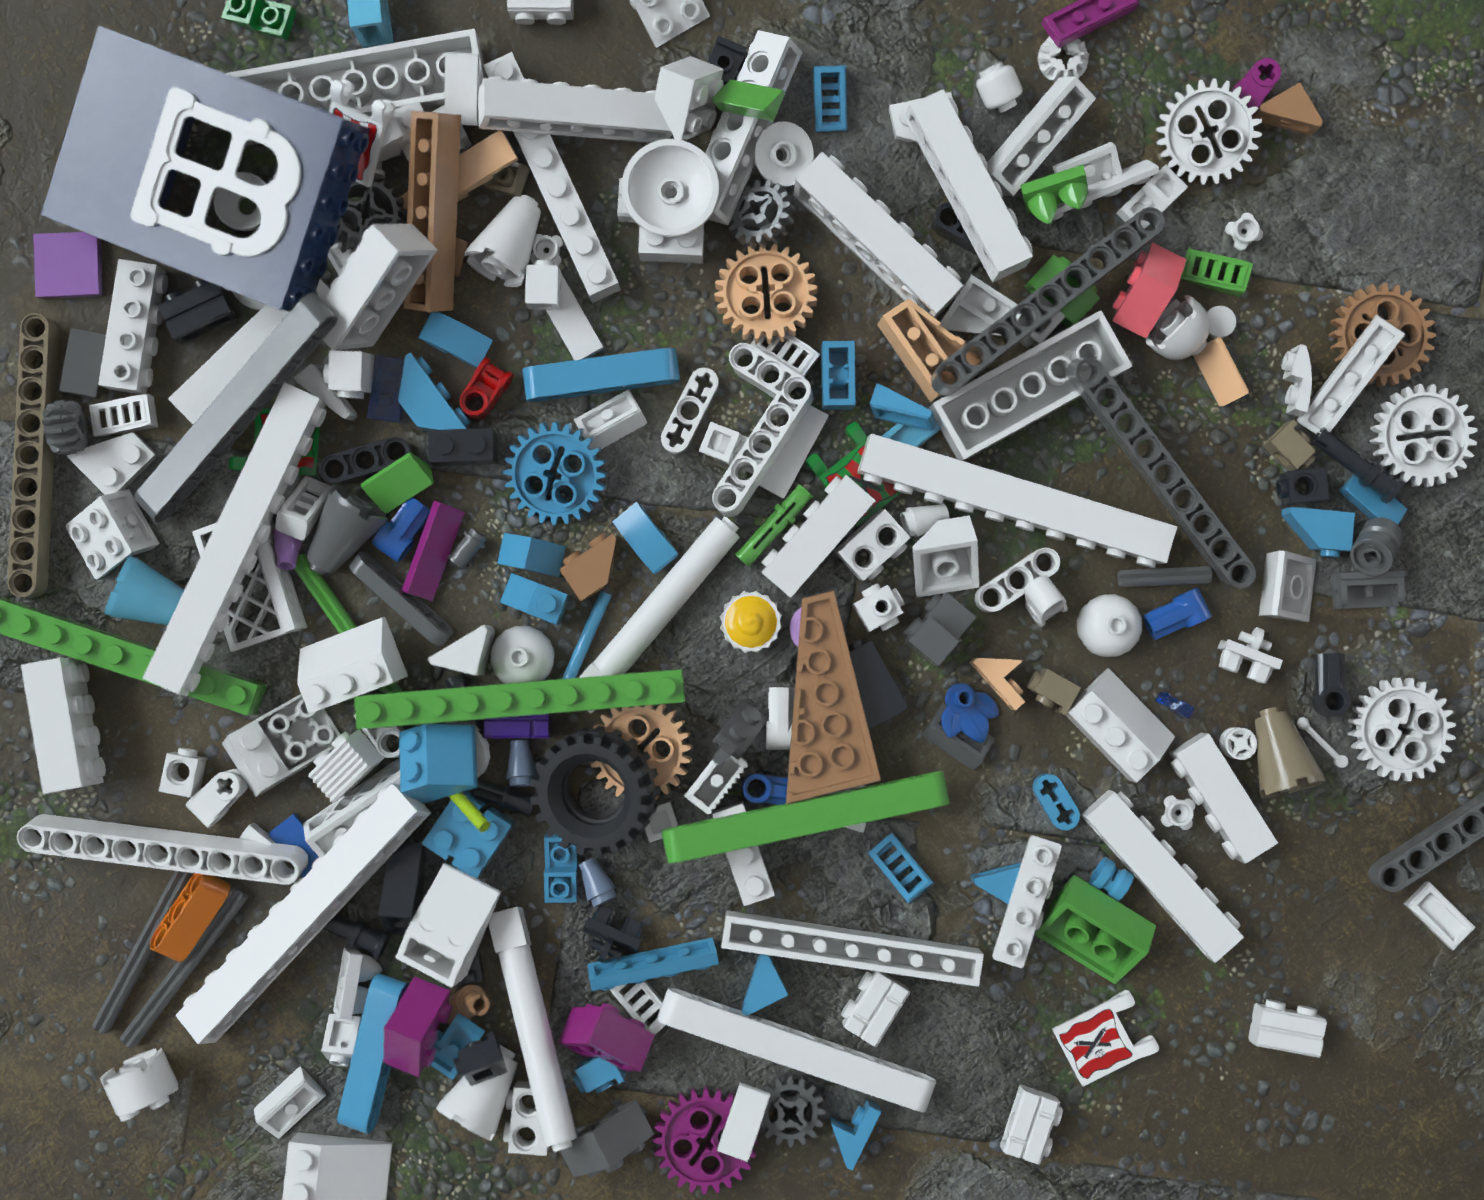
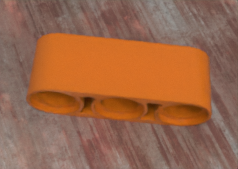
[150,873,230,962]

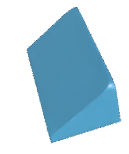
[1338,474,1408,524]

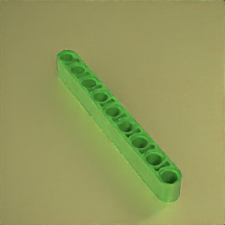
[661,771,950,863]

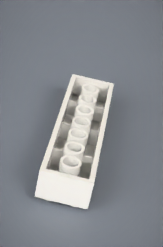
[225,28,486,146]

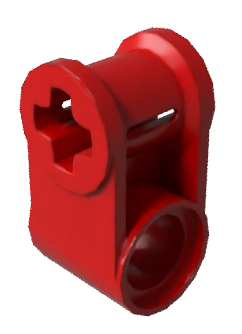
[460,357,514,421]

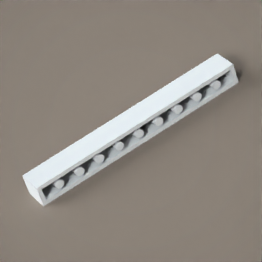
[143,382,326,696]
[857,433,1177,568]
[176,783,431,1044]

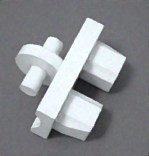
[1217,627,1283,684]

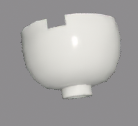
[1145,295,1210,360]
[1077,594,1142,657]
[491,626,554,684]

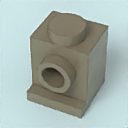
[1262,419,1316,471]
[1027,669,1081,716]

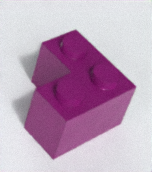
[383,976,452,1077]
[558,1003,655,1071]

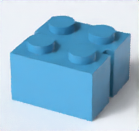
[422,790,516,879]

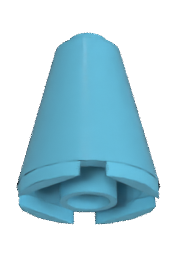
[104,556,185,625]

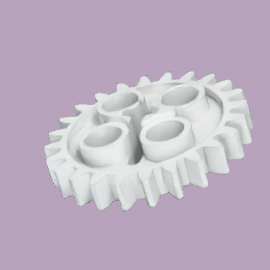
[1156,79,1262,185]
[1370,384,1478,488]
[1348,678,1456,781]

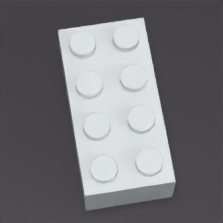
[323,224,437,351]
[21,658,106,794]

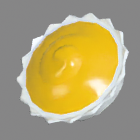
[720,591,782,653]

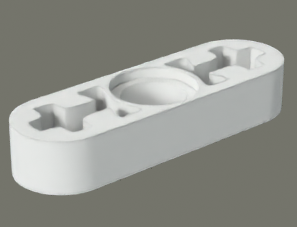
[661,368,718,454]

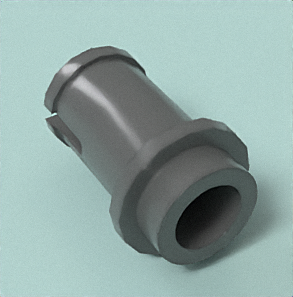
[448,528,487,570]

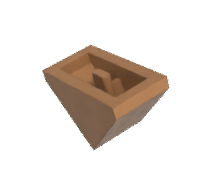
[1252,82,1323,136]

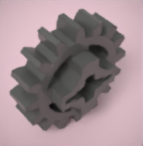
[729,179,796,249]
[760,1074,825,1147]

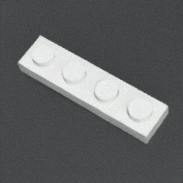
[1297,314,1405,434]

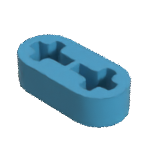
[1032,773,1080,830]

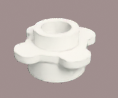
[1225,213,1263,250]
[530,234,563,265]
[1161,795,1195,830]

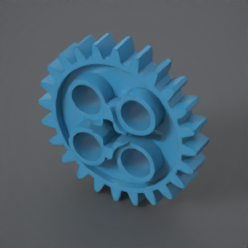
[503,421,608,525]

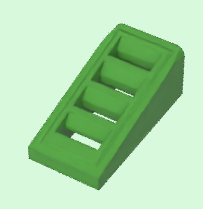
[1180,248,1253,297]

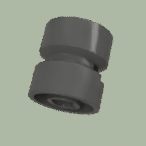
[1350,517,1403,575]

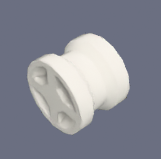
[1219,727,1257,760]

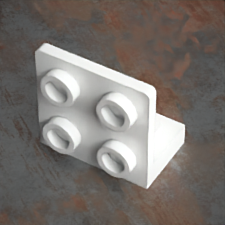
[66,489,160,580]

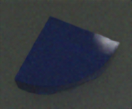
[1155,691,1195,719]

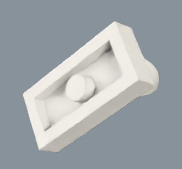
[333,948,382,1019]

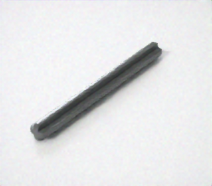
[92,871,194,1034]
[120,887,248,1048]

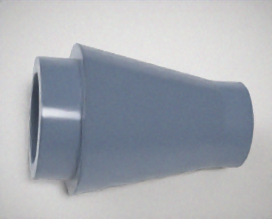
[506,740,537,787]
[579,857,617,908]

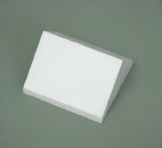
[1259,551,1316,622]
[428,625,495,675]

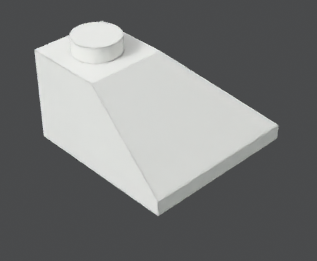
[912,515,979,597]

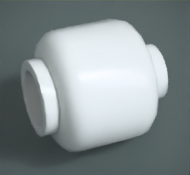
[976,62,1023,113]

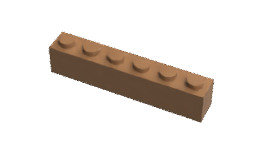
[404,111,461,312]

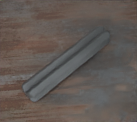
[1117,566,1213,587]

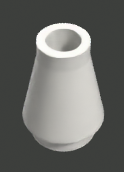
[900,503,950,538]

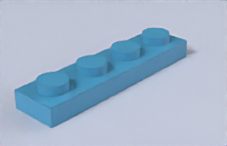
[587,937,719,991]

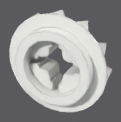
[1038,36,1089,82]

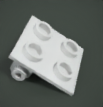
[629,0,710,47]

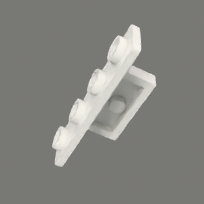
[1052,142,1160,220]
[992,835,1061,968]

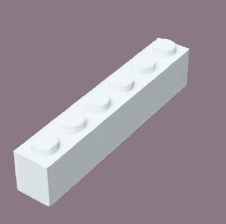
[478,76,673,143]
[905,89,1033,283]
[168,279,330,424]
[1081,790,1244,963]

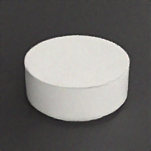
[1207,306,1236,339]

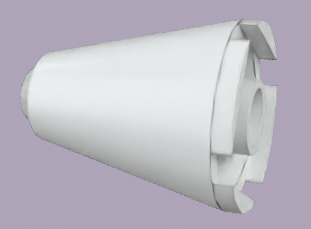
[464,195,541,287]
[436,1045,518,1141]

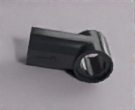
[1312,653,1350,717]

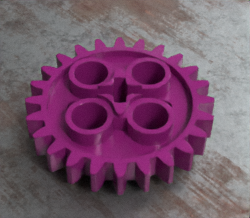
[653,1086,758,1195]

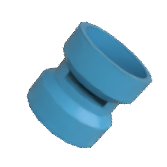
[1089,857,1134,901]

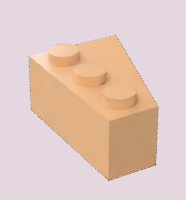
[877,298,980,402]

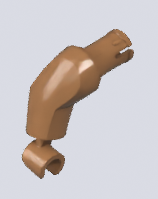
[446,985,490,1024]

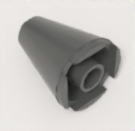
[306,483,388,575]

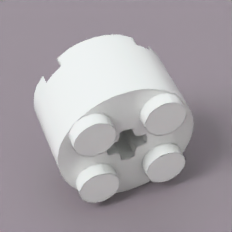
[100,1048,179,1121]

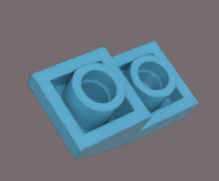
[418,312,493,369]
[612,502,679,574]
[544,833,578,903]

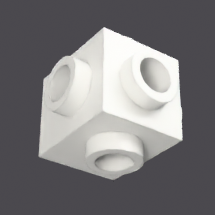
[852,583,905,632]

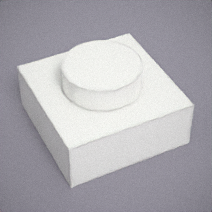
[645,801,678,842]

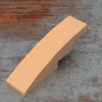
[399,130,519,212]

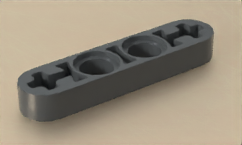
[349,552,453,646]

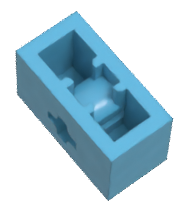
[821,341,855,410]

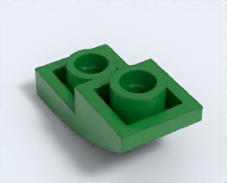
[221,0,297,40]

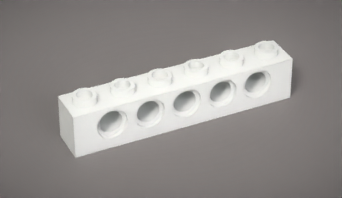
[705,30,803,225]

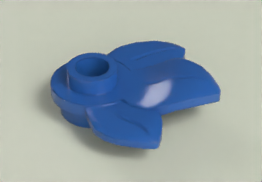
[941,683,999,743]

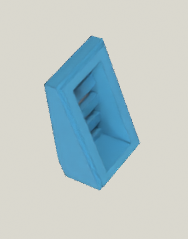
[812,65,847,132]
[870,384,937,431]
[868,833,935,904]

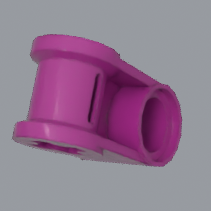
[1222,58,1281,116]

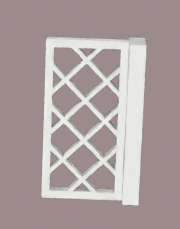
[192,519,307,652]

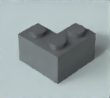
[903,592,976,666]
[559,1100,654,1178]

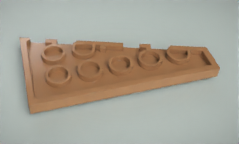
[786,591,881,804]

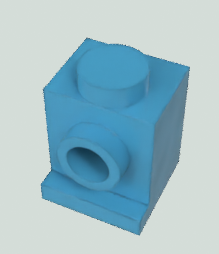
[573,1057,626,1093]

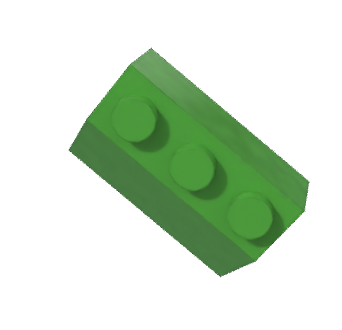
[1034,875,1156,984]

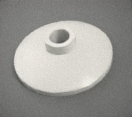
[754,121,814,187]

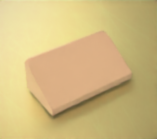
[1193,336,1249,407]

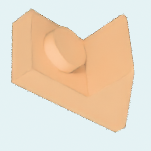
[969,658,1025,710]

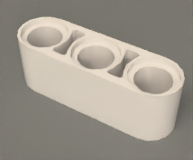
[975,548,1060,612]

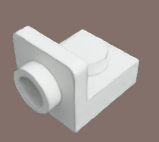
[321,1014,361,1067]

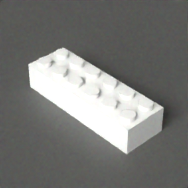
[793,152,963,319]
[929,310,1132,461]

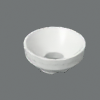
[213,172,267,231]

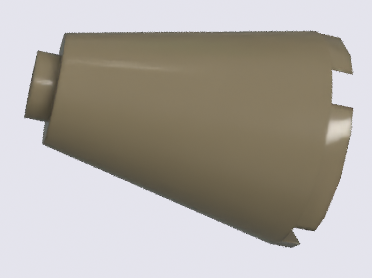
[1255,707,1326,798]

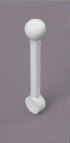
[1297,717,1348,768]

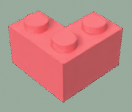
[1112,242,1186,339]

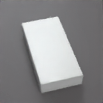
[1404,881,1476,950]

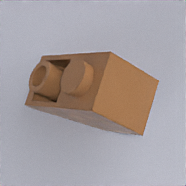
[559,533,618,602]

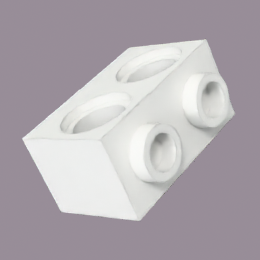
[834,508,911,581]
[503,1080,550,1156]

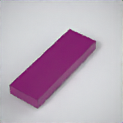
[1041,0,1139,48]
[402,501,465,601]

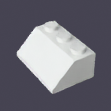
[297,617,408,714]
[1066,668,1175,783]

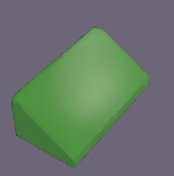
[712,79,785,122]
[361,452,434,513]

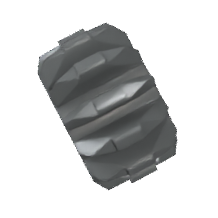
[42,400,89,455]

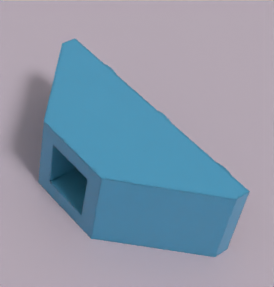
[398,353,471,431]

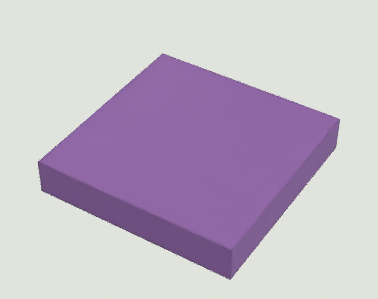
[33,232,102,299]

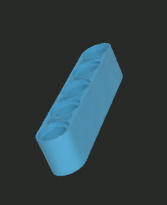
[522,348,680,402]
[337,974,409,1134]

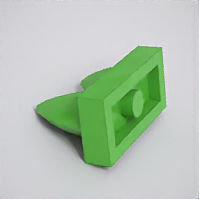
[1020,165,1089,225]

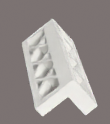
[303,758,400,857]

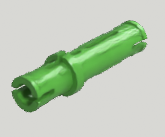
[735,484,813,567]

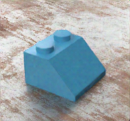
[399,724,478,804]

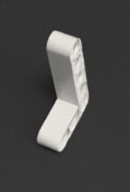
[712,343,814,517]

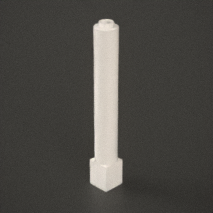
[579,516,740,713]
[488,906,577,1152]

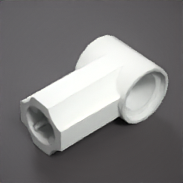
[766,687,795,750]

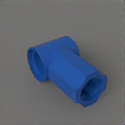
[372,497,430,563]
[1142,587,1212,640]
[741,773,788,805]

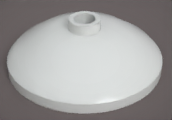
[622,139,719,237]

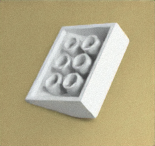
[282,1132,393,1200]

